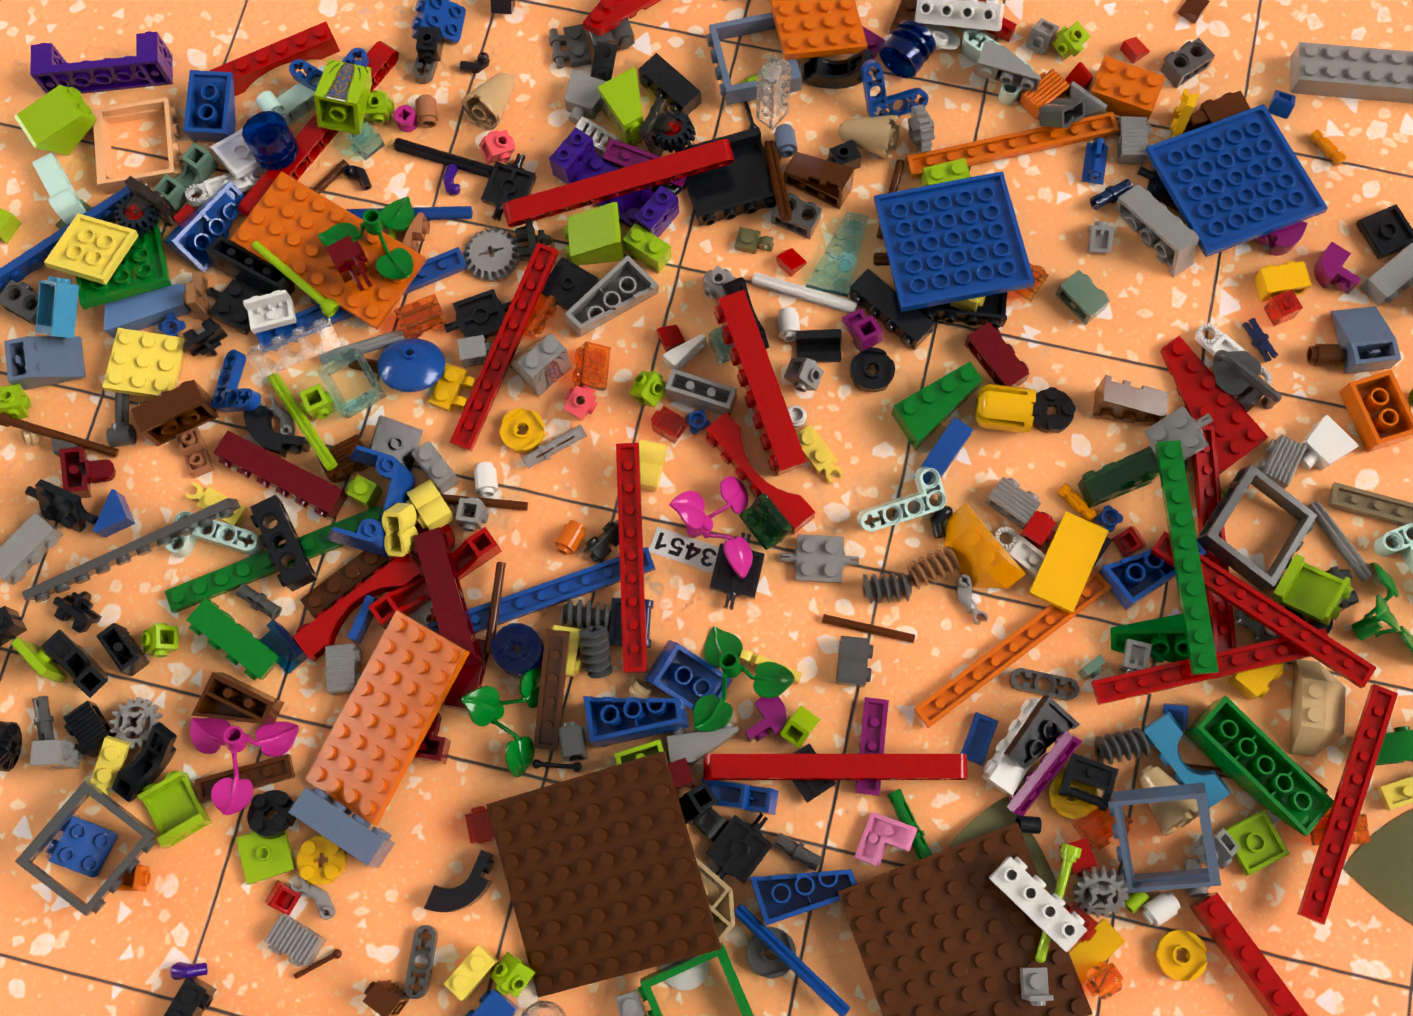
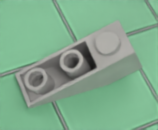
[975,41,1041,91]
[667,724,739,765]

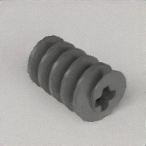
[862,572,912,604]
[561,598,611,631]
[579,625,612,679]
[1094,727,1150,765]

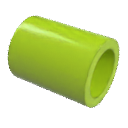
[1124,892,1149,914]

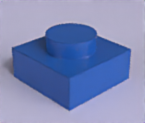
[1163,703,1189,731]

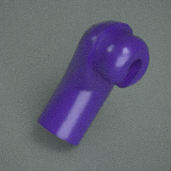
[443,164,460,195]
[170,962,208,980]

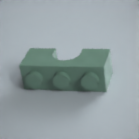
[152,142,219,213]

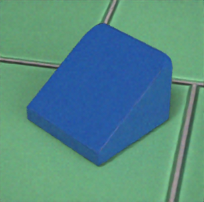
[1268,90,1296,119]

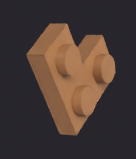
[183,271,210,321]

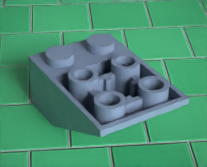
[1331,306,1401,374]
[4,336,86,390]

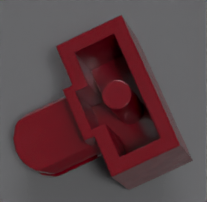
[325,235,372,292]
[59,447,116,498]
[413,712,451,764]

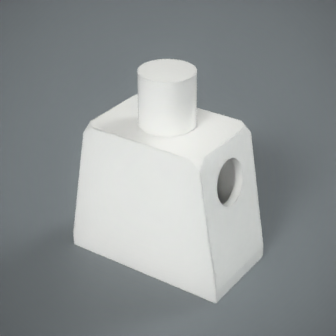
[1299,415,1359,470]

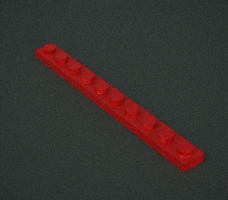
[450,242,559,452]
[1192,425,1237,653]
[616,442,648,674]
[1150,531,1377,688]
[1091,628,1328,705]
[1297,684,1398,925]

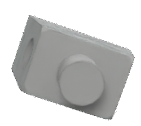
[565,71,607,125]

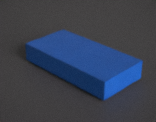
[347,595,377,644]
[960,712,998,766]

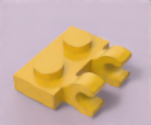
[1169,88,1199,138]
[428,363,477,412]

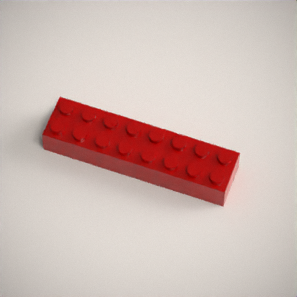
[714,290,807,476]

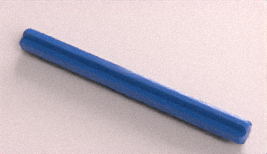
[346,206,473,220]
[734,904,850,1016]

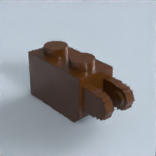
[1186,90,1251,131]

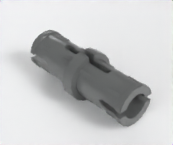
[236,584,282,620]
[32,696,55,740]
[773,833,823,871]

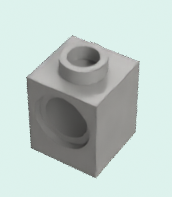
[457,335,491,368]

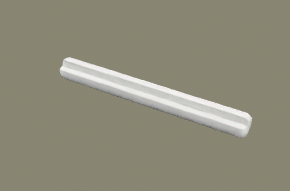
[752,272,857,313]

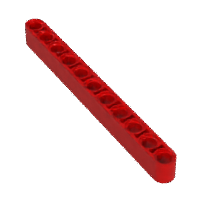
[238,41,399,218]
[502,139,735,227]
[703,754,968,780]

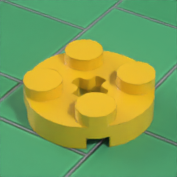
[500,408,545,454]
[1047,772,1098,820]
[297,835,347,885]
[1154,930,1207,981]

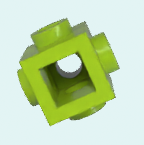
[1052,20,1091,60]
[364,90,394,123]
[628,371,667,407]
[0,384,31,419]
[299,384,335,421]
[141,623,179,658]
[490,951,535,998]

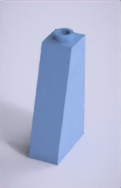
[104,284,191,338]

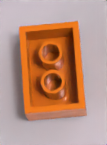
[1090,56,1166,122]
[1339,369,1413,453]

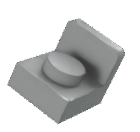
[1026,18,1059,54]
[1088,221,1114,253]
[1118,639,1152,674]
[1020,967,1054,1006]

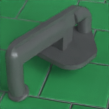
[1213,350,1282,409]

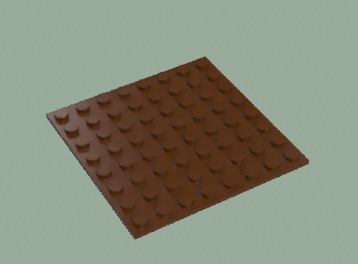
[486,751,722,998]
[837,822,1093,1016]

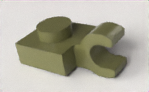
[734,227,774,254]

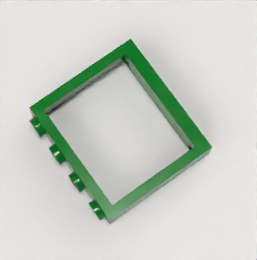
[638,942,754,1016]

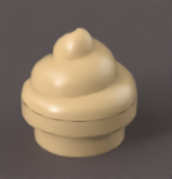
[21,429,44,446]
[629,679,652,699]

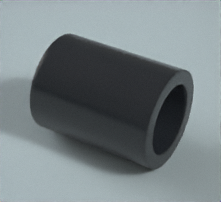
[1015,815,1042,834]

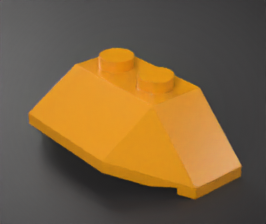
[944,503,1026,589]

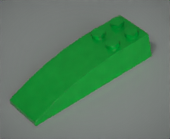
[1184,696,1334,836]

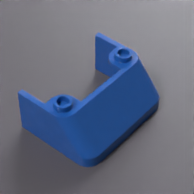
[326,445,415,557]

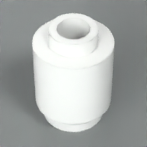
[777,307,800,342]
[474,462,498,497]
[1142,891,1181,927]

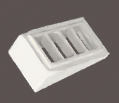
[574,116,621,154]
[662,334,707,371]

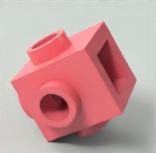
[479,130,515,164]
[563,384,598,420]

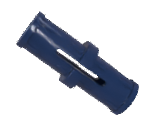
[1090,179,1133,210]
[1242,318,1278,363]

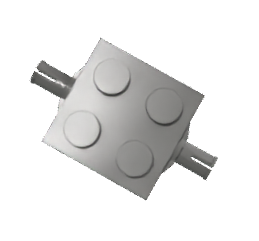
[1140,406,1213,463]
[780,534,859,583]

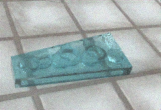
[806,211,868,297]

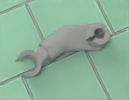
[261,396,295,435]
[957,574,988,625]
[291,877,336,920]

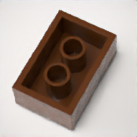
[131,379,219,446]

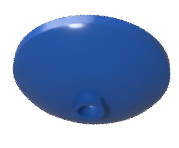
[378,338,445,392]

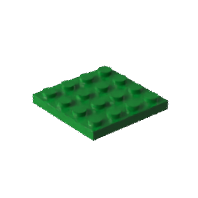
[76,223,171,310]

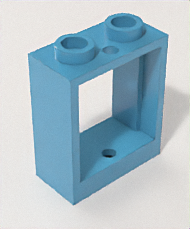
[35,276,79,338]

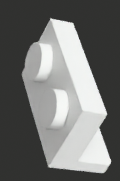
[243,290,297,334]

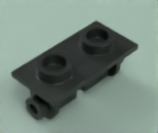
[583,520,619,563]

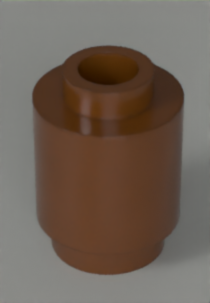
[1307,343,1344,367]

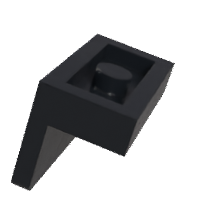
[796,329,842,363]

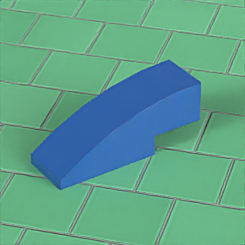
[914,417,974,484]
[701,779,779,815]

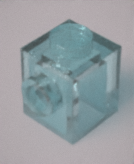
[347,121,385,161]
[708,327,731,365]

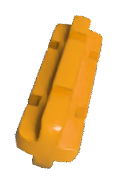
[1309,129,1347,165]
[1057,483,1097,522]

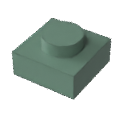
[1077,654,1106,679]

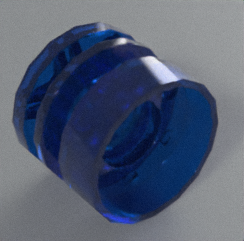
[879,20,936,79]
[242,111,299,171]
[492,623,544,678]

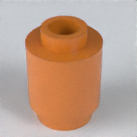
[554,520,586,555]

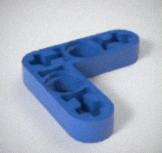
[289,48,369,92]
[861,59,929,117]
[211,349,261,413]

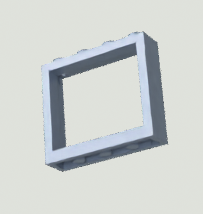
[706,12,802,105]
[1108,782,1221,893]

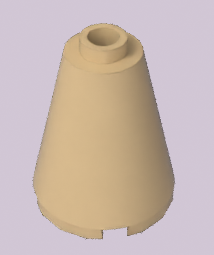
[461,72,515,130]
[838,115,900,159]
[1138,765,1199,836]

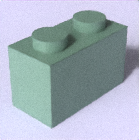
[1055,270,1110,325]

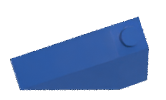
[163,181,245,273]

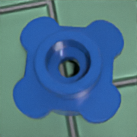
[158,313,186,337]
[685,409,711,434]
[1095,505,1123,532]

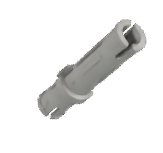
[521,424,587,469]

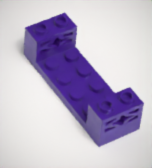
[30,31,173,94]
[549,127,679,238]

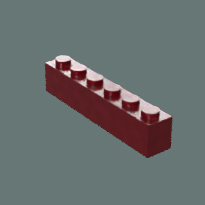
[213,430,348,519]
[413,527,483,669]

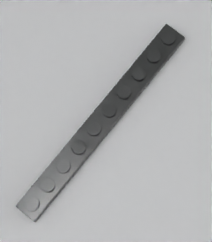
[22,498,241,603]

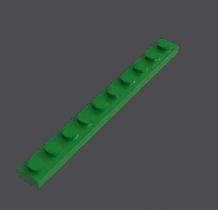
[1155,440,1219,675]
[165,505,383,614]

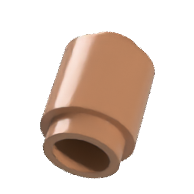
[415,94,438,128]

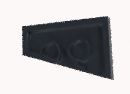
[1004,695,1080,769]

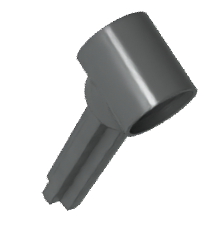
[106,393,137,447]

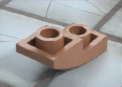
[403,212,430,252]
[176,427,214,479]

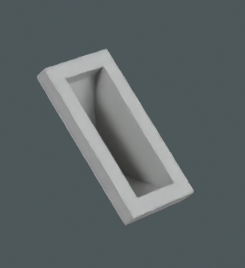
[1066,81,1108,118]

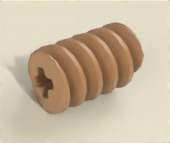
[907,546,960,590]

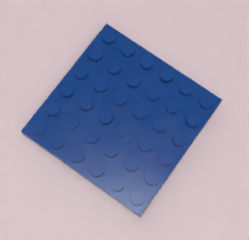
[1146,104,1328,257]
[874,171,1035,312]

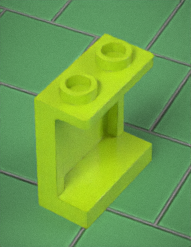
[1273,554,1353,626]
[137,770,212,848]

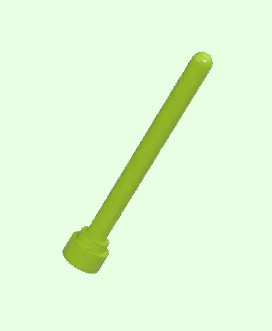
[252,241,340,318]
[1035,843,1082,963]

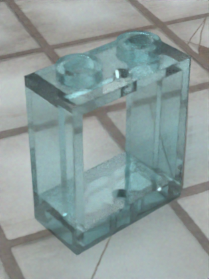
[316,347,387,419]

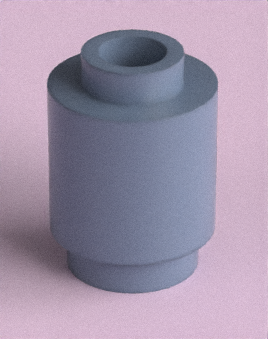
[774,124,797,158]

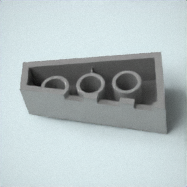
[1116,184,1199,278]
[565,255,659,337]

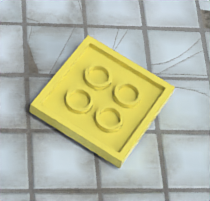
[44,213,139,285]
[103,328,185,398]

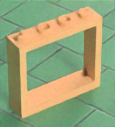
[92,97,183,194]

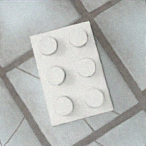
[210,117,289,179]

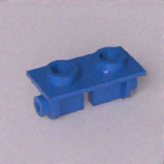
[1081,138,1108,185]

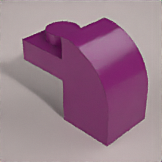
[1253,221,1308,256]
[1314,242,1361,294]
[842,308,883,352]
[745,696,786,742]

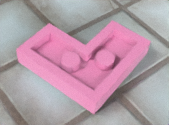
[854,812,917,867]

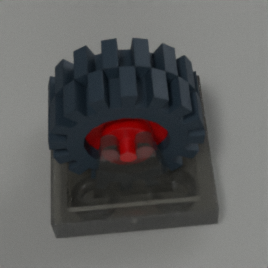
[639,97,696,156]
[114,176,175,236]

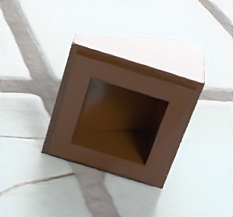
[1177,0,1210,24]

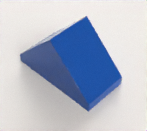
[92,489,135,538]

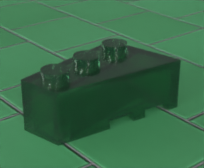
[1077,446,1159,508]

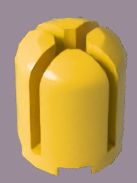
[975,384,1036,433]

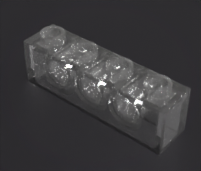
[756,55,791,130]
[247,317,342,380]

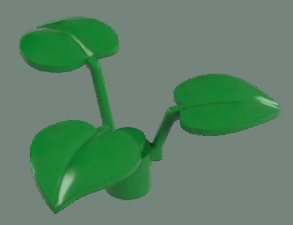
[318,196,415,280]
[1351,562,1413,652]
[693,626,795,732]
[461,668,542,778]

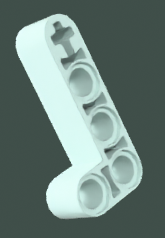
[961,28,1034,106]
[256,66,325,131]
[32,152,86,225]
[856,467,946,532]
[165,511,264,558]
[1373,523,1413,575]

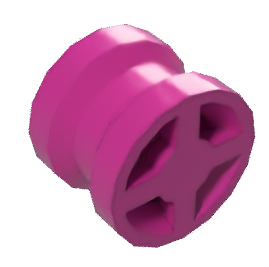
[394,105,418,132]

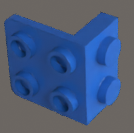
[411,0,466,44]
[45,813,117,878]

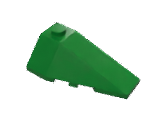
[1110,614,1189,663]

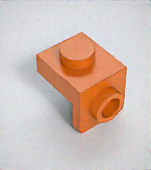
[117,865,151,892]

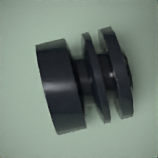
[0,721,22,772]

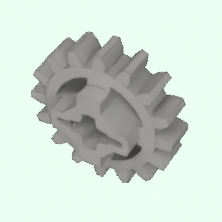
[908,104,935,153]
[109,697,164,750]
[1073,866,1129,918]

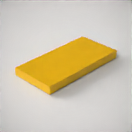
[1028,511,1109,614]

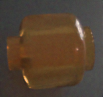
[1085,961,1124,1000]

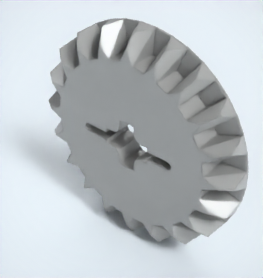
[463,227,520,281]

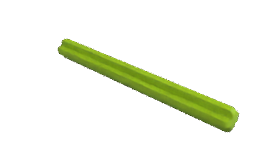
[267,372,337,471]

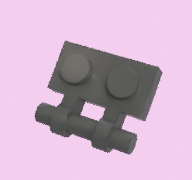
[549,24,592,69]

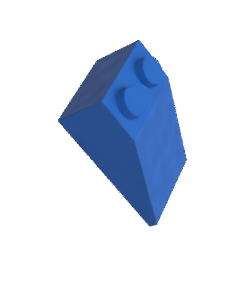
[183,70,236,142]
[644,640,733,710]

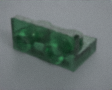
[739,493,792,550]

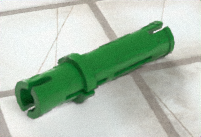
[887,789,932,860]

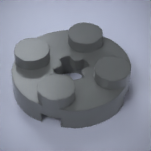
[747,927,796,979]

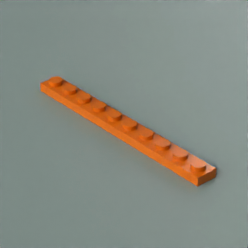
[906,112,1119,179]
[913,570,1112,728]

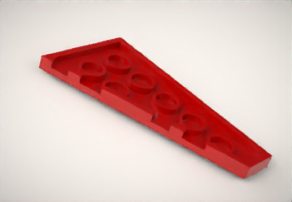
[583,0,661,37]
[1160,336,1269,475]

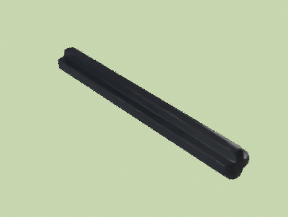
[393,138,493,178]

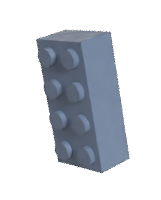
[288,787,395,868]

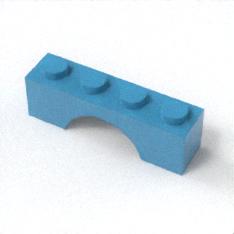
[1144,710,1230,808]

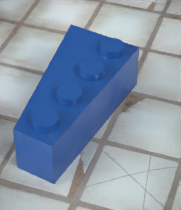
[1098,541,1207,610]
[583,696,689,748]
[750,869,857,926]

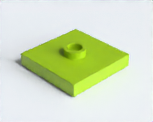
[11,637,68,683]
[1225,809,1290,876]
[236,830,296,885]

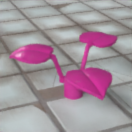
[669,476,753,579]
[190,718,299,815]

